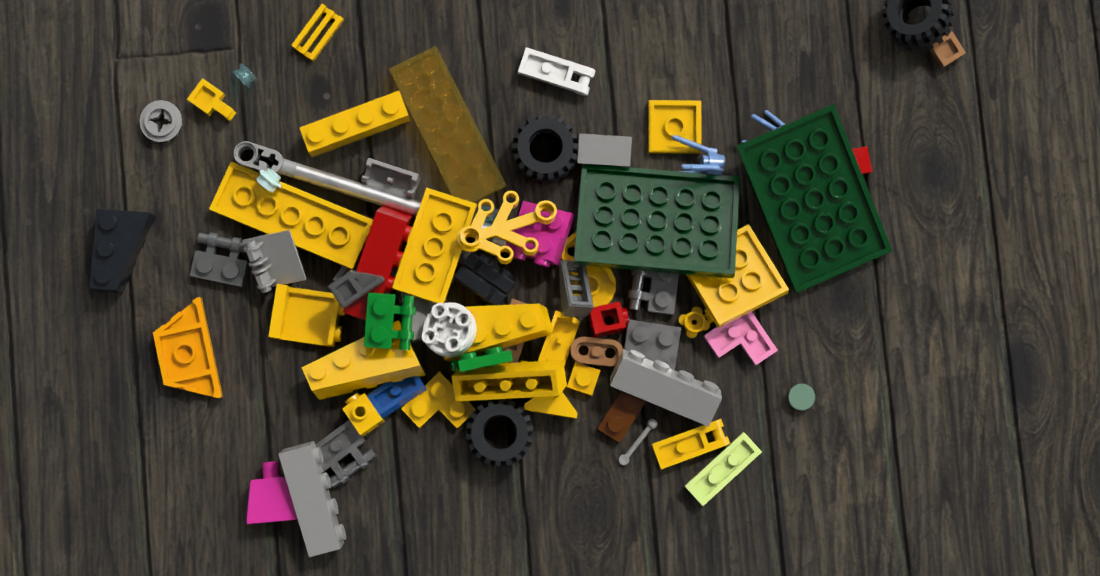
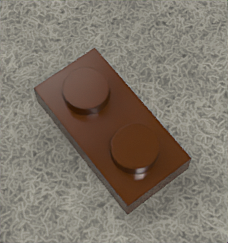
[597,391,646,443]

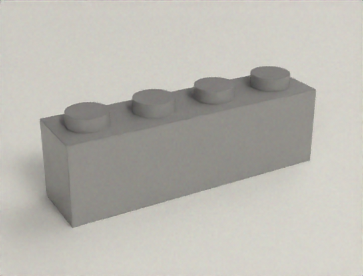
[610,349,722,427]
[278,441,346,557]

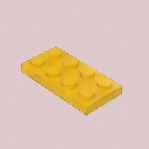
[392,187,477,304]

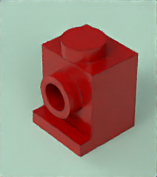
[588,301,629,338]

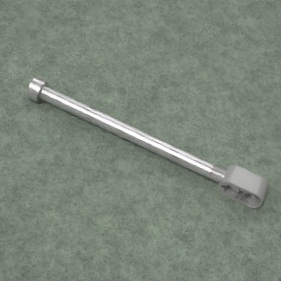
[234,141,506,247]

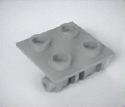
[242,230,307,293]

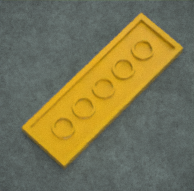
[209,161,373,271]

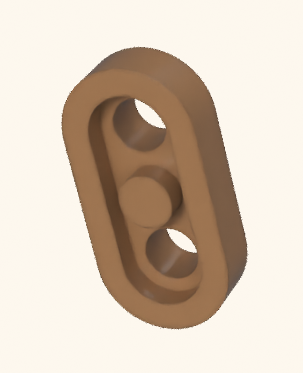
[570,337,623,367]

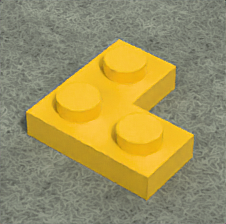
[401,372,476,429]

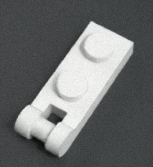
[518,47,596,96]

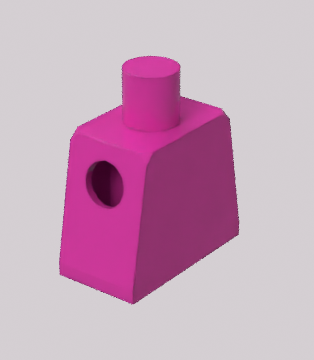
[247,461,297,524]

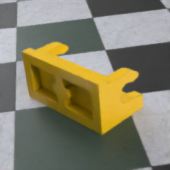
[538,311,580,366]

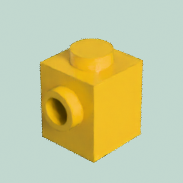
[342,393,385,436]

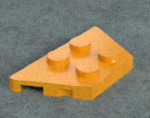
[153,297,223,398]

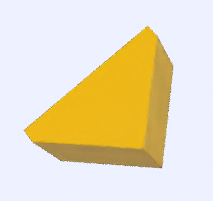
[524,392,577,419]

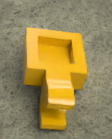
[187,78,237,121]

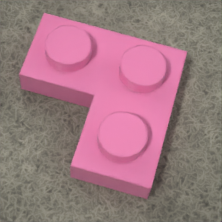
[703,312,778,366]

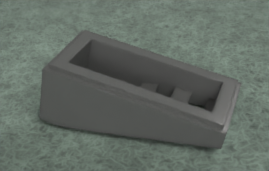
[559,260,594,318]

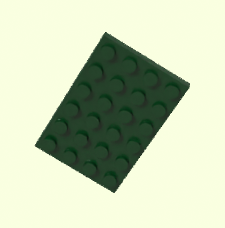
[735,104,892,293]
[574,164,740,278]

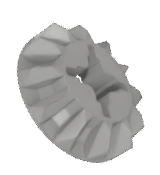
[140,100,183,143]

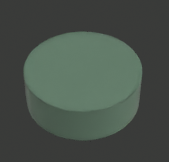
[787,384,815,410]

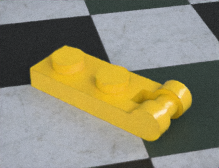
[651,419,730,469]

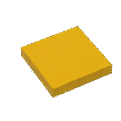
[648,100,701,154]

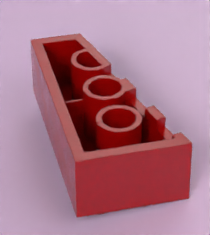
[342,206,413,320]

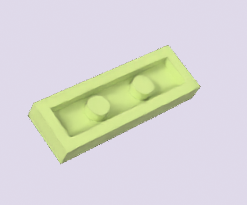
[684,432,762,506]

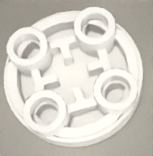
[422,303,477,357]

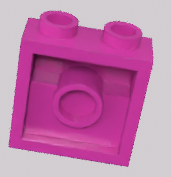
[505,201,574,267]

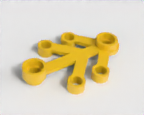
[457,191,557,264]

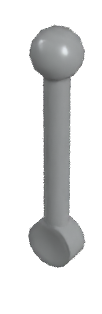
[619,419,657,465]

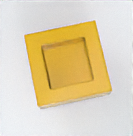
[567,362,601,396]

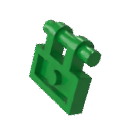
[364,292,416,350]
[450,347,513,373]

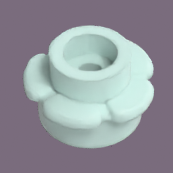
[256,168,282,192]

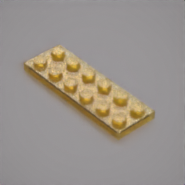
[389,46,506,203]

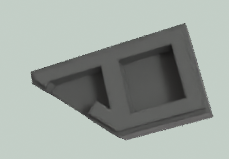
[328,270,385,308]

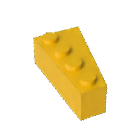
[444,304,553,361]
[302,320,426,400]

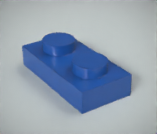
[367,376,427,418]

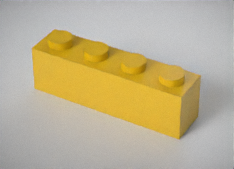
[300,91,410,157]
[452,360,567,401]

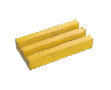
[291,4,344,62]

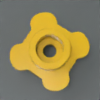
[679,307,710,338]

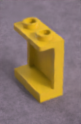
[268,284,345,348]

